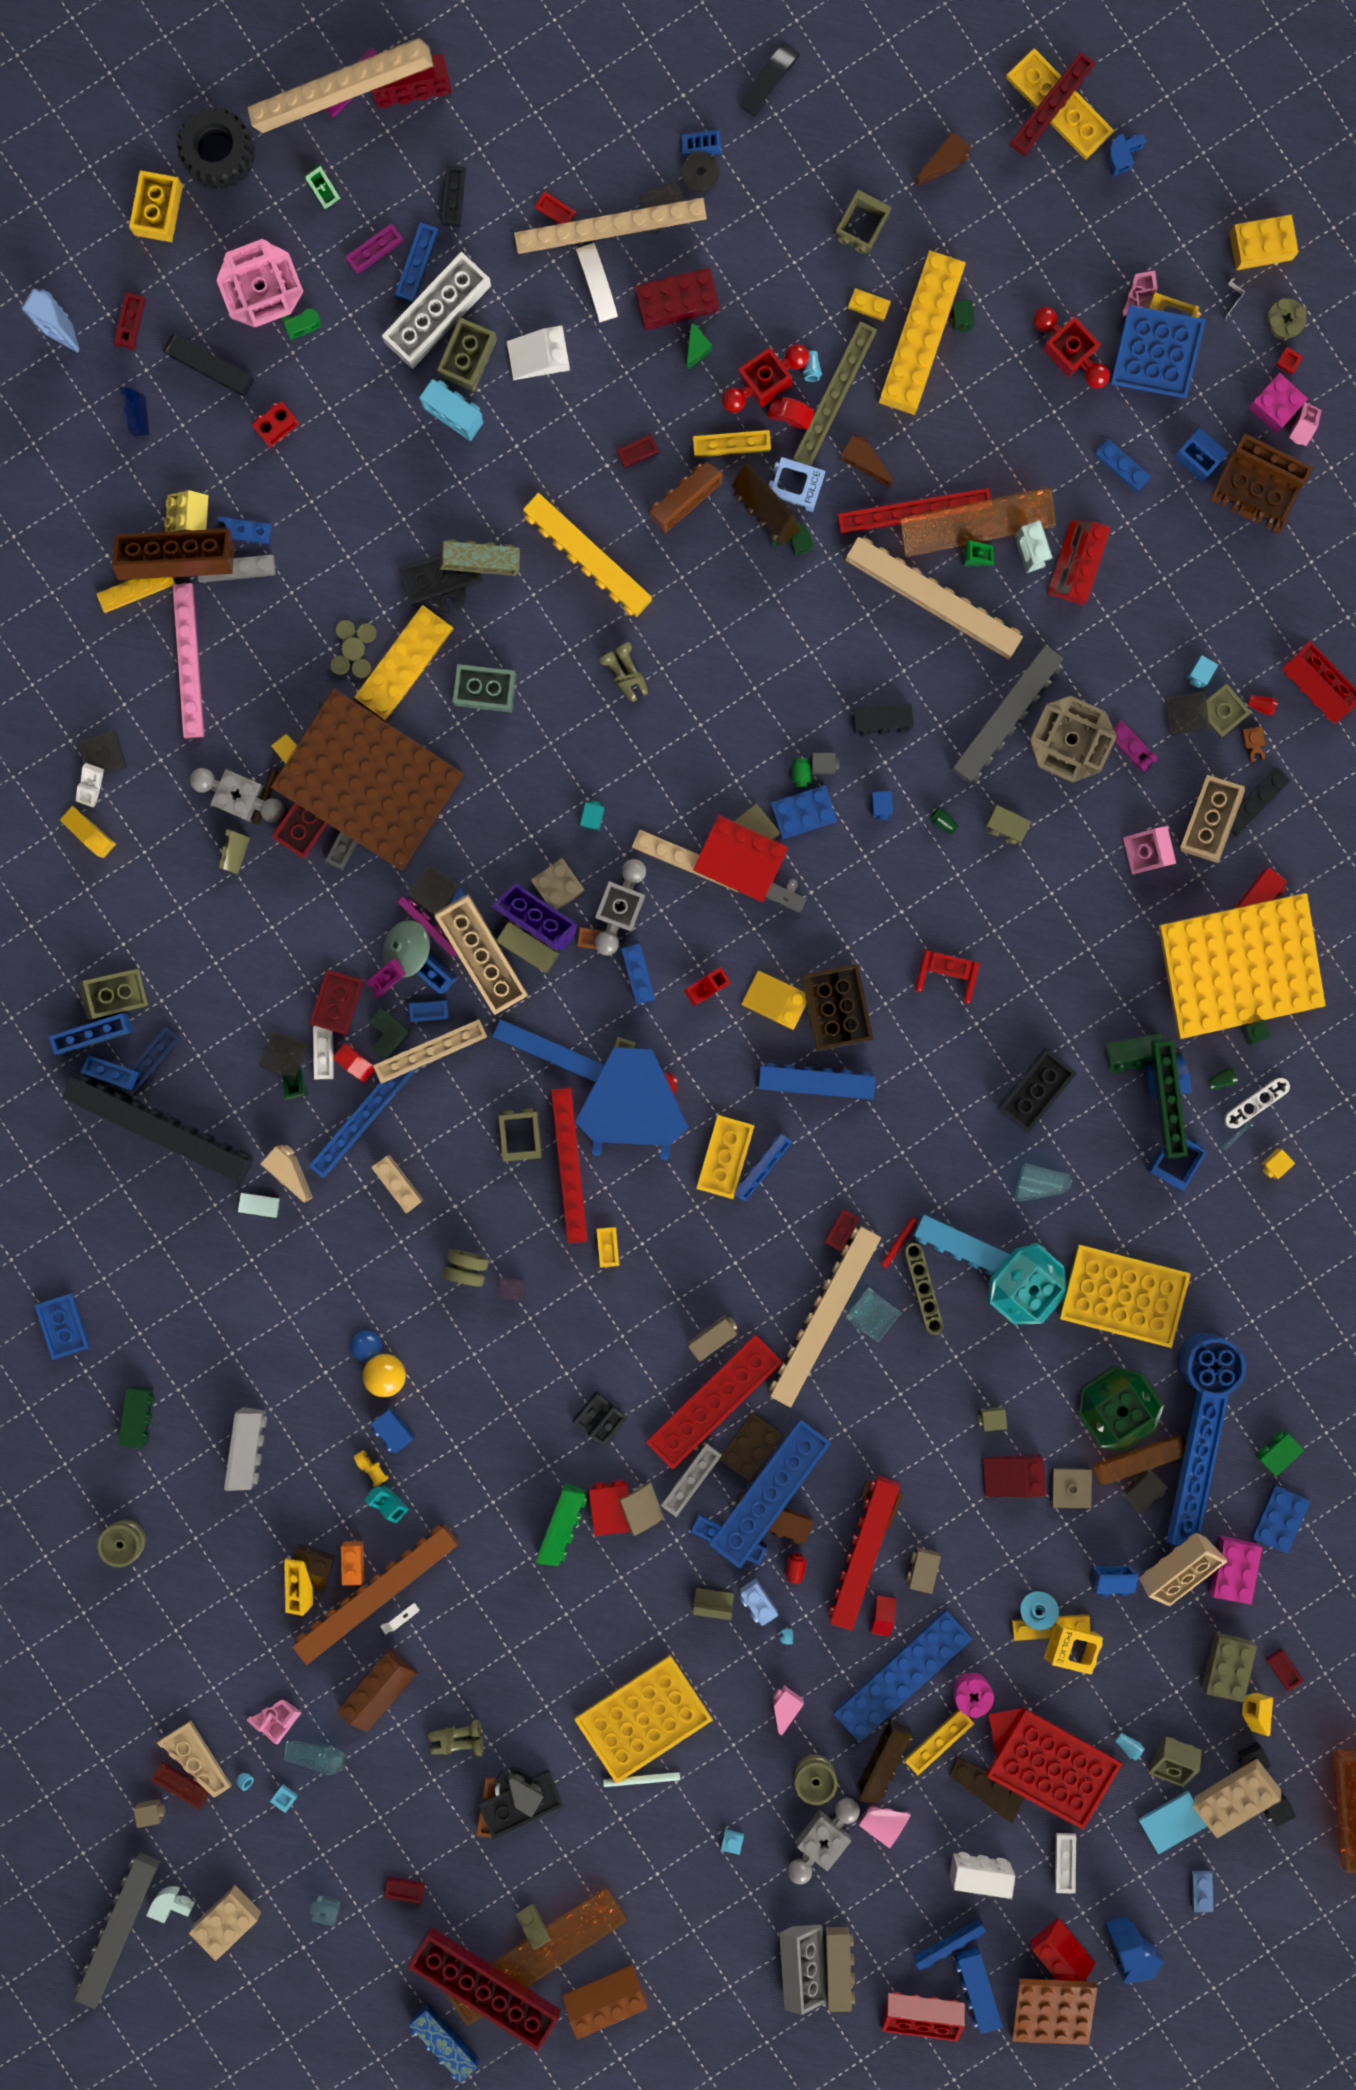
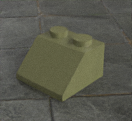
[1148,1737,1202,1787]

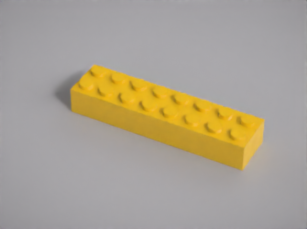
[879,250,966,415]

